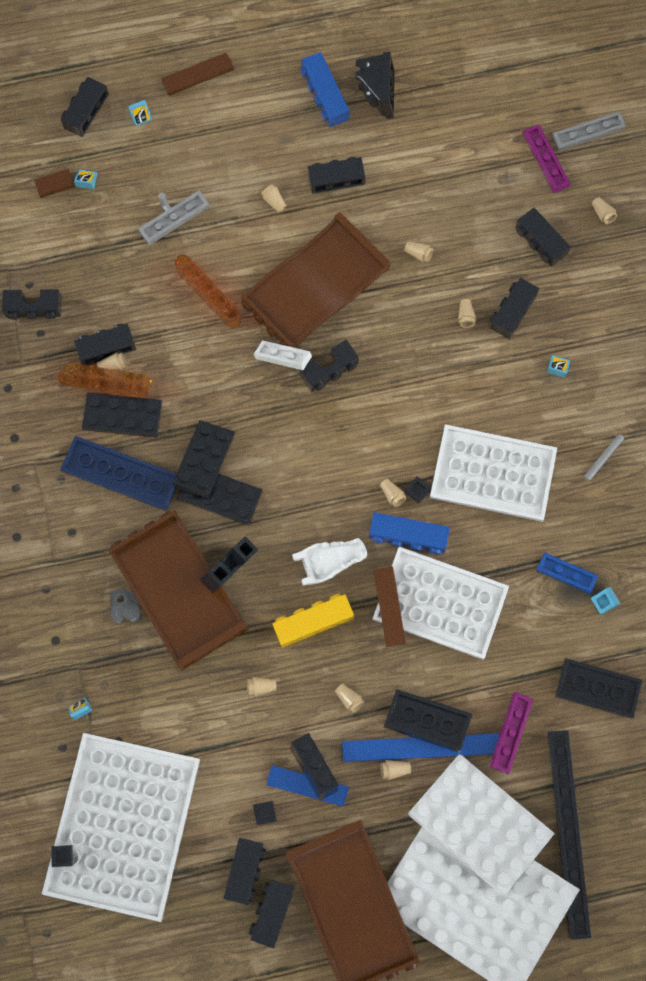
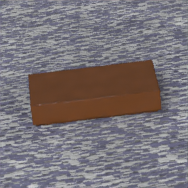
[34,169,75,198]

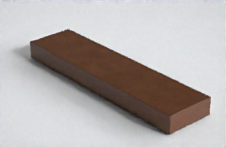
[161,52,234,96]
[374,567,406,647]

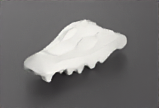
[292,538,367,586]

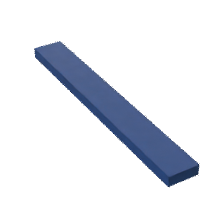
[342,733,500,762]

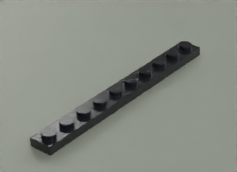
[547,730,591,940]

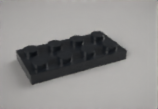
[82,392,163,438]
[173,420,235,498]
[177,474,263,526]
[555,658,642,719]
[384,689,472,753]

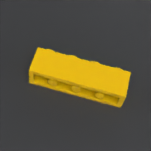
[272,594,354,648]

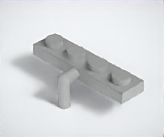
[138,191,210,245]

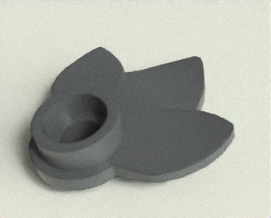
[110,589,141,624]

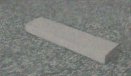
[552,111,626,151]

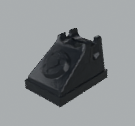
[355,52,395,119]

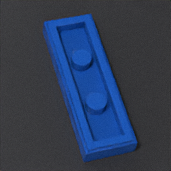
[536,552,598,594]

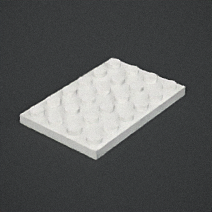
[430,424,557,522]
[373,547,509,660]
[408,755,555,897]

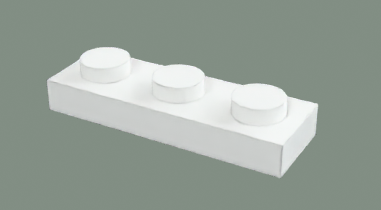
[254,340,312,370]

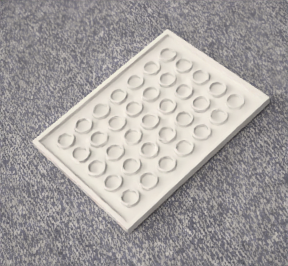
[42,733,200,922]
[388,827,580,981]

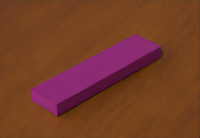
[522,124,571,193]
[489,692,533,775]

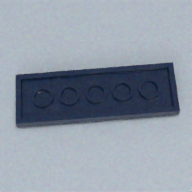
[60,436,176,512]

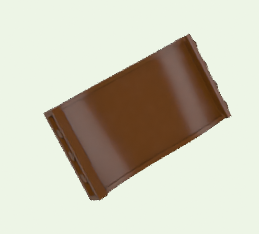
[241,212,390,348]
[108,510,248,671]
[285,820,420,981]

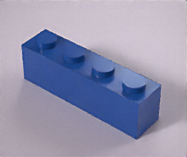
[300,52,350,127]
[369,512,450,555]

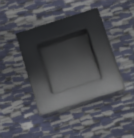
[404,476,431,504]
[253,801,277,825]
[51,845,74,867]

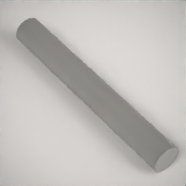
[584,434,624,481]

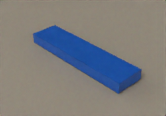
[266,765,349,807]

